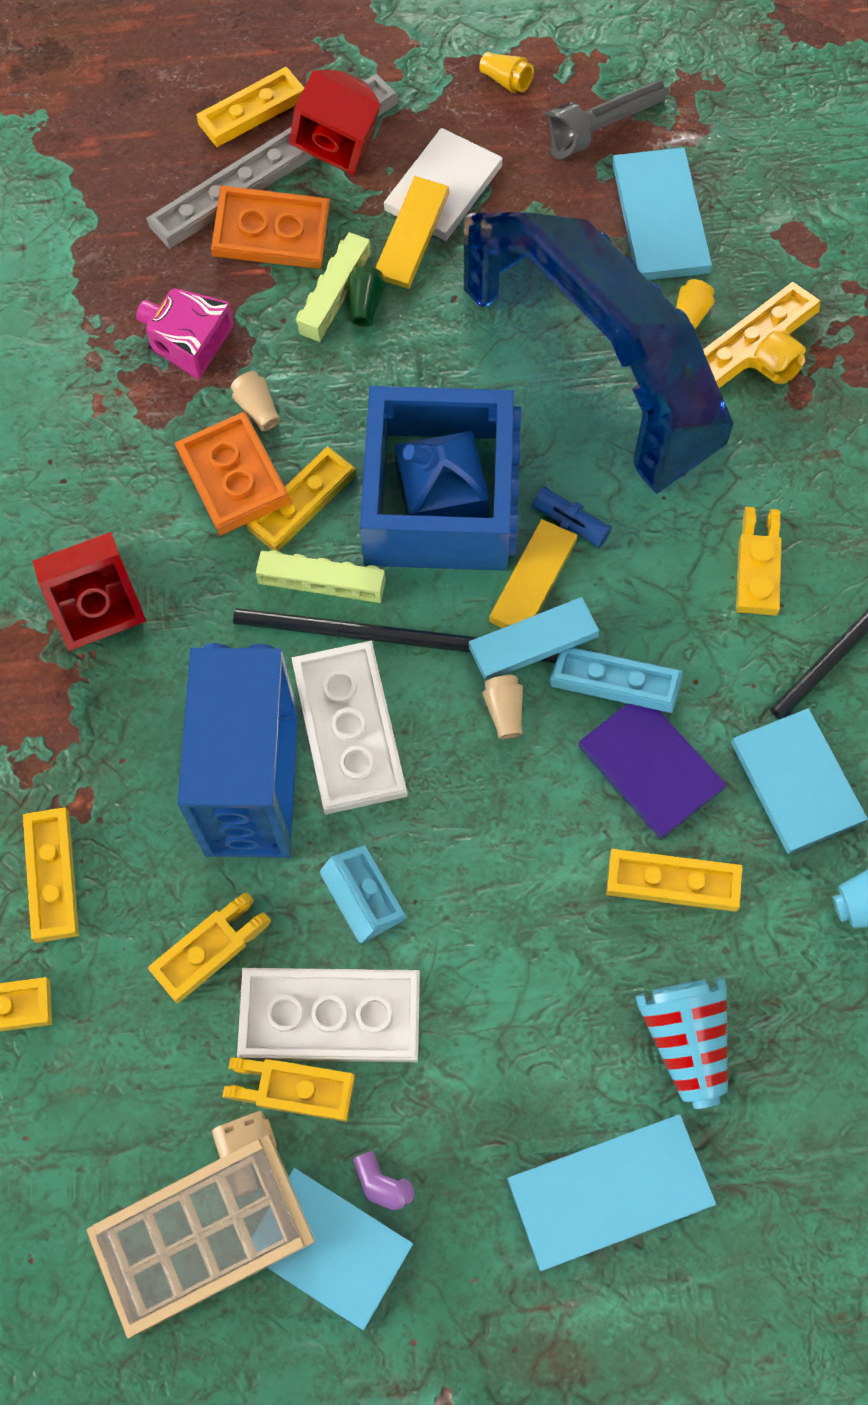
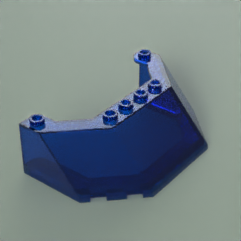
[464,212,734,494]

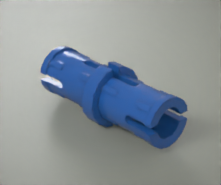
[532,486,612,548]

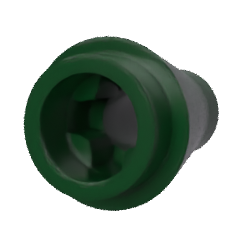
[349,266,386,327]

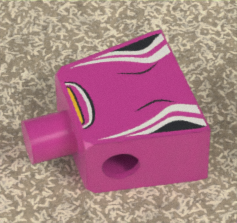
[136,288,234,379]

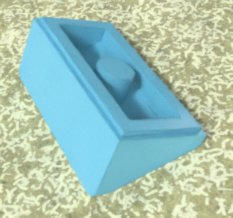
[320,845,407,943]

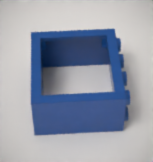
[360,386,521,571]
[178,643,298,858]

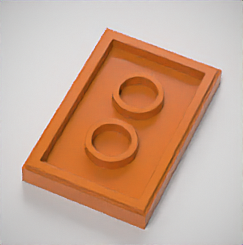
[211,185,330,269]
[175,411,292,536]

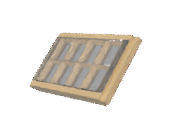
[86,1135,316,1339]

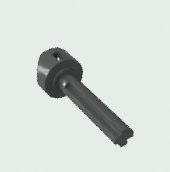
[544,79,669,160]

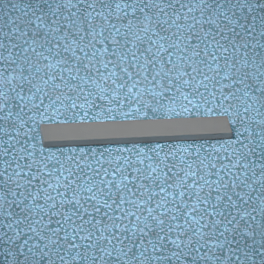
[146,73,398,249]

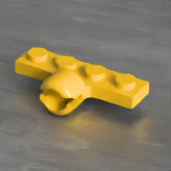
[683,282,820,395]

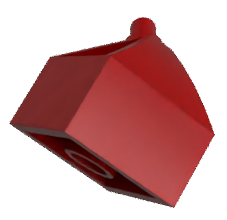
[289,70,381,176]
[32,532,147,651]

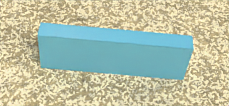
[469,597,599,681]
[550,648,683,713]

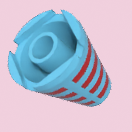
[635,977,728,1109]

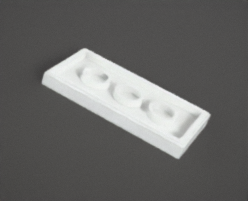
[292,640,407,815]
[237,968,420,1063]

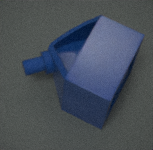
[395,431,489,518]

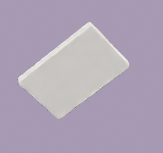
[384,128,503,241]

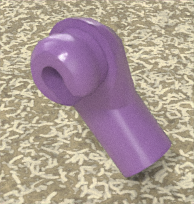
[352,1151,415,1210]

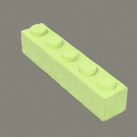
[296,232,371,342]
[256,550,386,603]

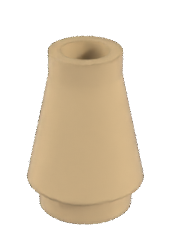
[231,371,281,431]
[482,675,523,739]

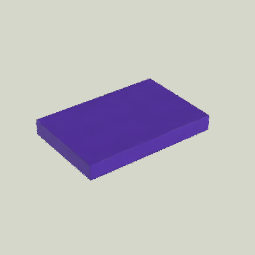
[578,704,727,840]

